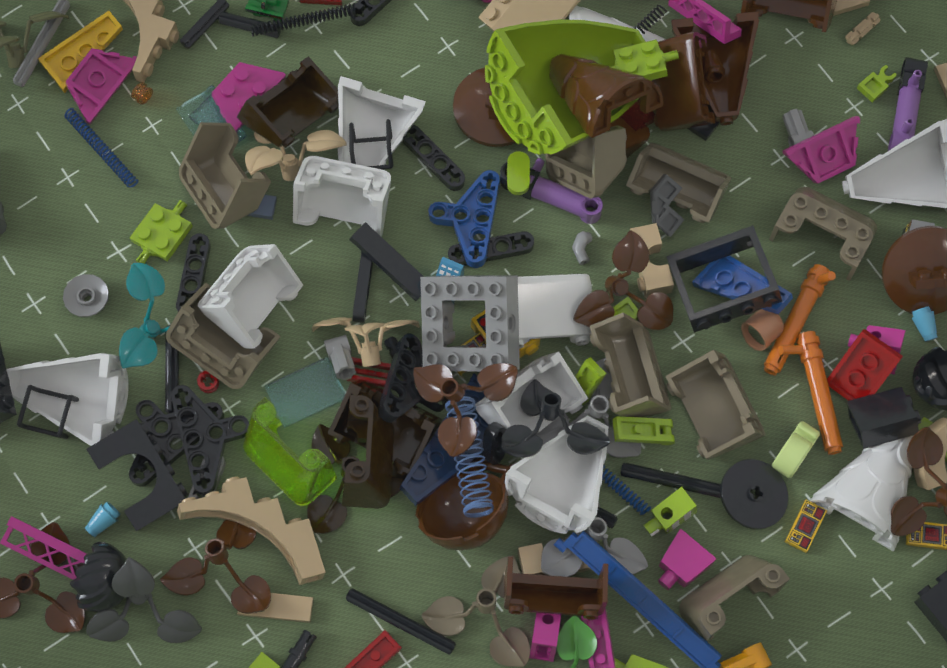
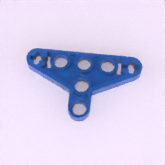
[428,170,500,268]

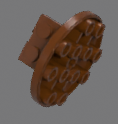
[453,67,516,147]
[882,226,947,315]

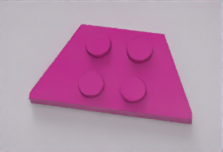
[66,48,137,125]
[212,62,286,133]
[783,116,860,183]

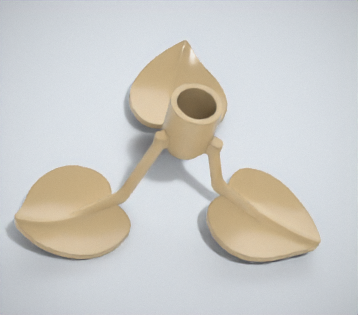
[245,130,347,181]
[312,317,420,367]

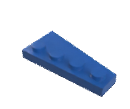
[692,256,793,314]

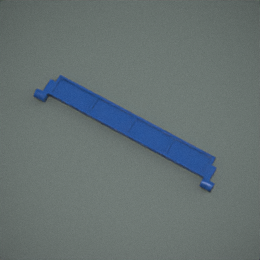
[553,531,722,668]

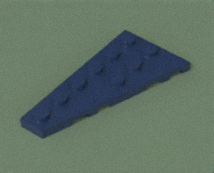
[400,373,489,506]

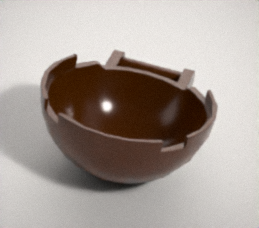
[415,457,514,551]

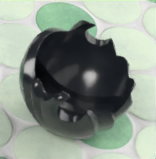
[912,347,947,411]
[70,542,127,612]

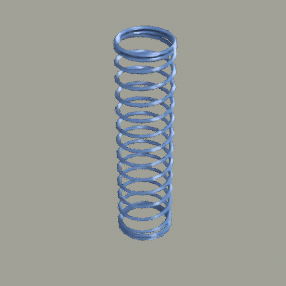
[445,396,494,518]

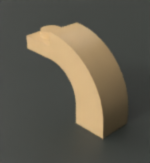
[913,417,947,490]

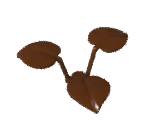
[573,230,673,330]
[414,363,518,457]
[891,427,947,536]
[160,520,271,614]
[0,522,86,633]

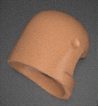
[741,309,784,351]

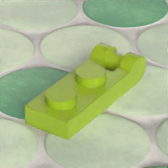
[612,416,675,445]

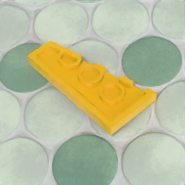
[38,11,123,93]

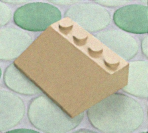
[478,0,581,32]

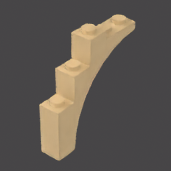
[123,0,179,83]
[177,477,326,585]

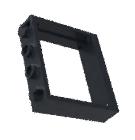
[666,225,782,333]

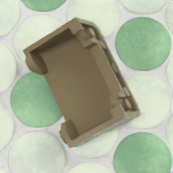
[166,283,281,389]
[665,350,766,460]
[679,555,790,642]

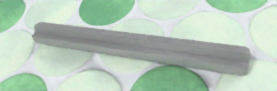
[13,0,70,87]

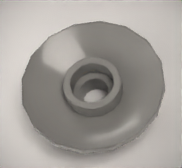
[63,274,109,317]

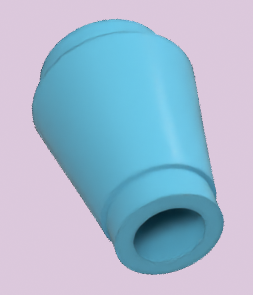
[911,306,938,342]
[85,502,121,537]

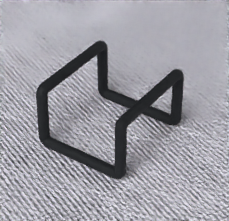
[349,119,394,170]
[17,385,79,439]

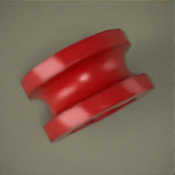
[197,371,219,394]

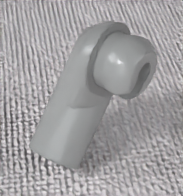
[572,231,592,265]

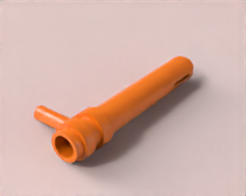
[764,264,836,376]
[778,331,843,455]

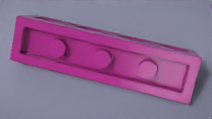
[668,0,742,44]
[0,516,87,580]
[581,609,616,668]

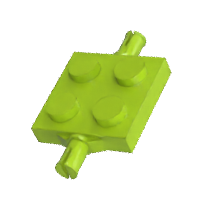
[611,39,679,80]
[130,200,193,264]

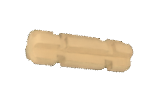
[845,12,881,45]

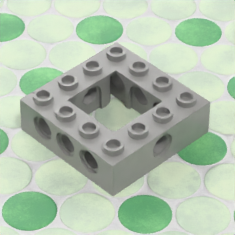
[420,275,520,371]

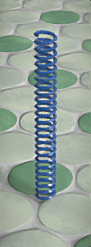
[64,108,139,187]
[602,465,651,515]

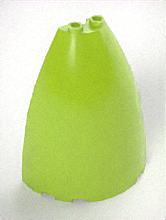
[485,19,652,155]

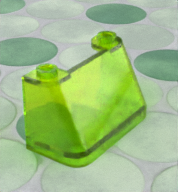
[243,397,337,506]

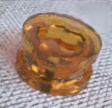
[131,82,153,105]

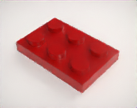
[827,329,903,401]

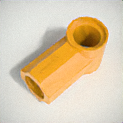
[720,642,772,668]

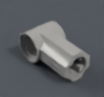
[782,109,814,147]
[324,335,356,381]

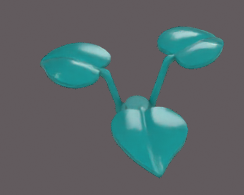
[119,263,170,369]

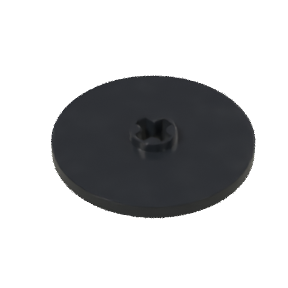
[720,459,788,530]

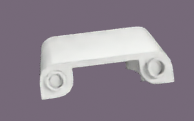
[293,156,391,237]
[198,244,303,349]
[518,274,592,349]
[475,351,588,432]

